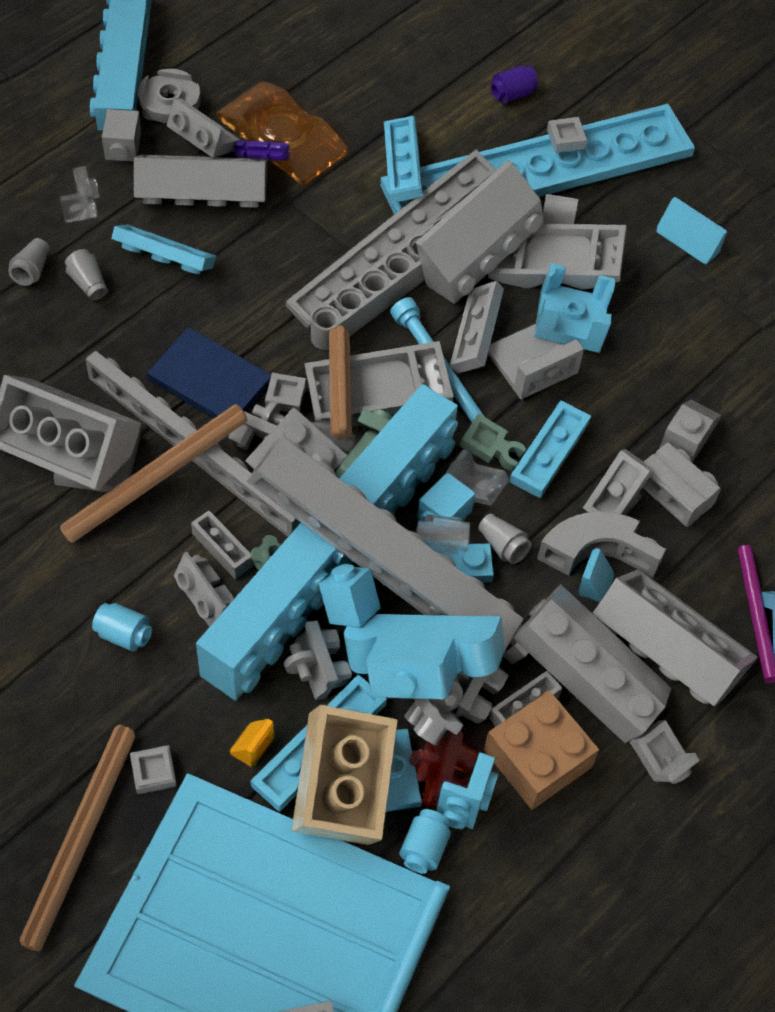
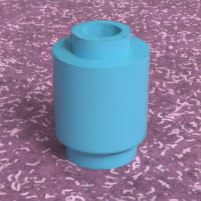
[92,603,152,651]
[399,809,451,874]

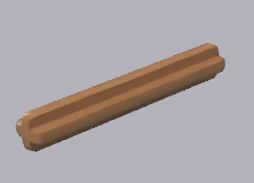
[329,326,352,441]

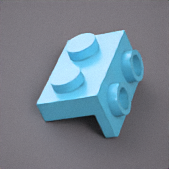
[436,752,498,829]

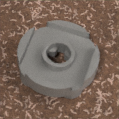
[138,69,201,123]

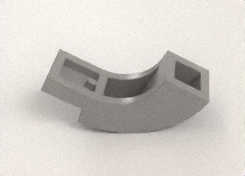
[537,512,666,577]

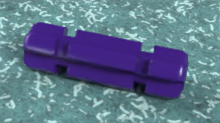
[234,140,290,161]

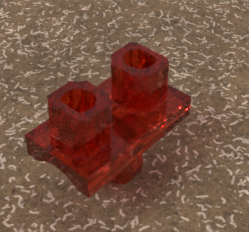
[409,731,478,808]

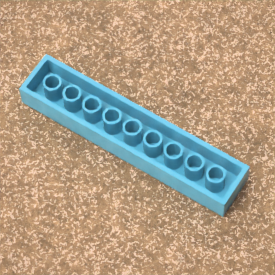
[196,384,458,701]

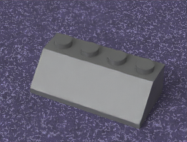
[134,155,268,207]
[416,160,544,304]
[0,375,141,490]
[592,569,758,706]
[513,584,671,743]

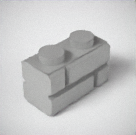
[642,442,721,527]

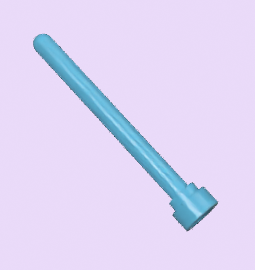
[390,297,484,422]

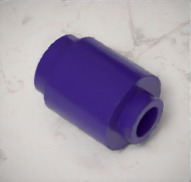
[490,65,538,104]

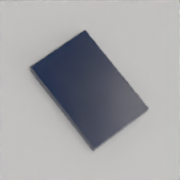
[147,327,271,418]

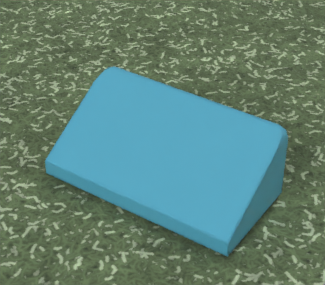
[656,197,727,264]

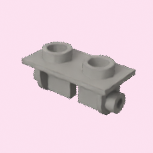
[174,552,234,627]

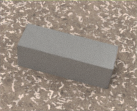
[191,510,253,580]
[489,671,562,726]

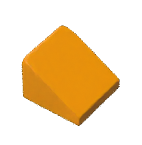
[230,719,274,767]

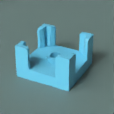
[534,263,615,353]

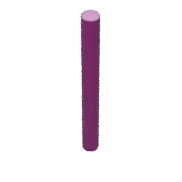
[737,545,775,683]

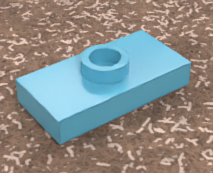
[386,729,421,812]

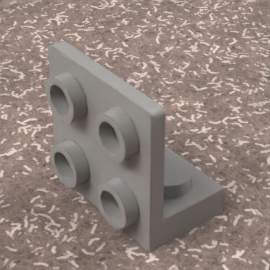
[488,324,584,399]

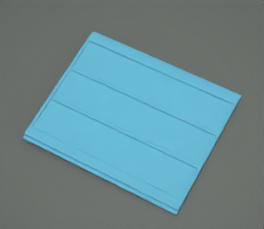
[74,773,450,1012]

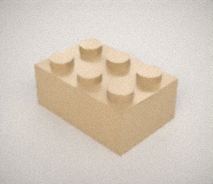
[292,705,398,845]

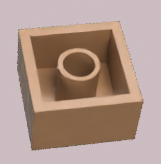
[484,690,599,810]

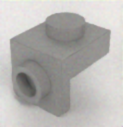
[630,720,700,784]

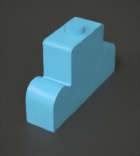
[344,614,505,699]

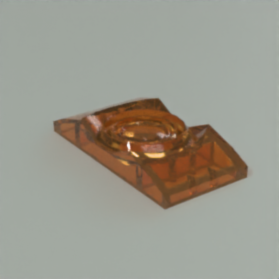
[216,81,348,186]

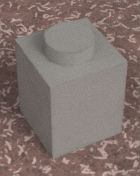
[102,109,141,162]

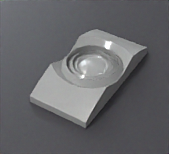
[488,224,627,290]
[305,341,453,427]

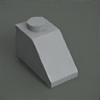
[660,400,722,463]

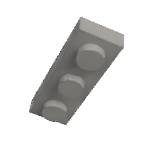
[450,281,504,374]

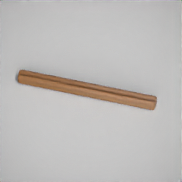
[60,404,248,542]
[20,725,135,951]

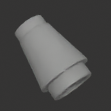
[8,238,50,286]
[65,249,108,300]
[478,514,532,564]

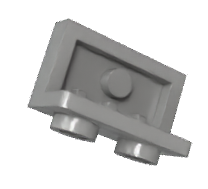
[167,98,240,158]

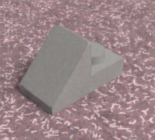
[583,449,654,515]

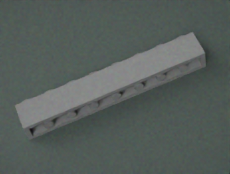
[247,436,524,650]

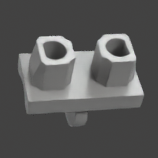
[228,400,284,450]
[284,621,352,700]
[452,667,508,724]
[405,680,463,746]

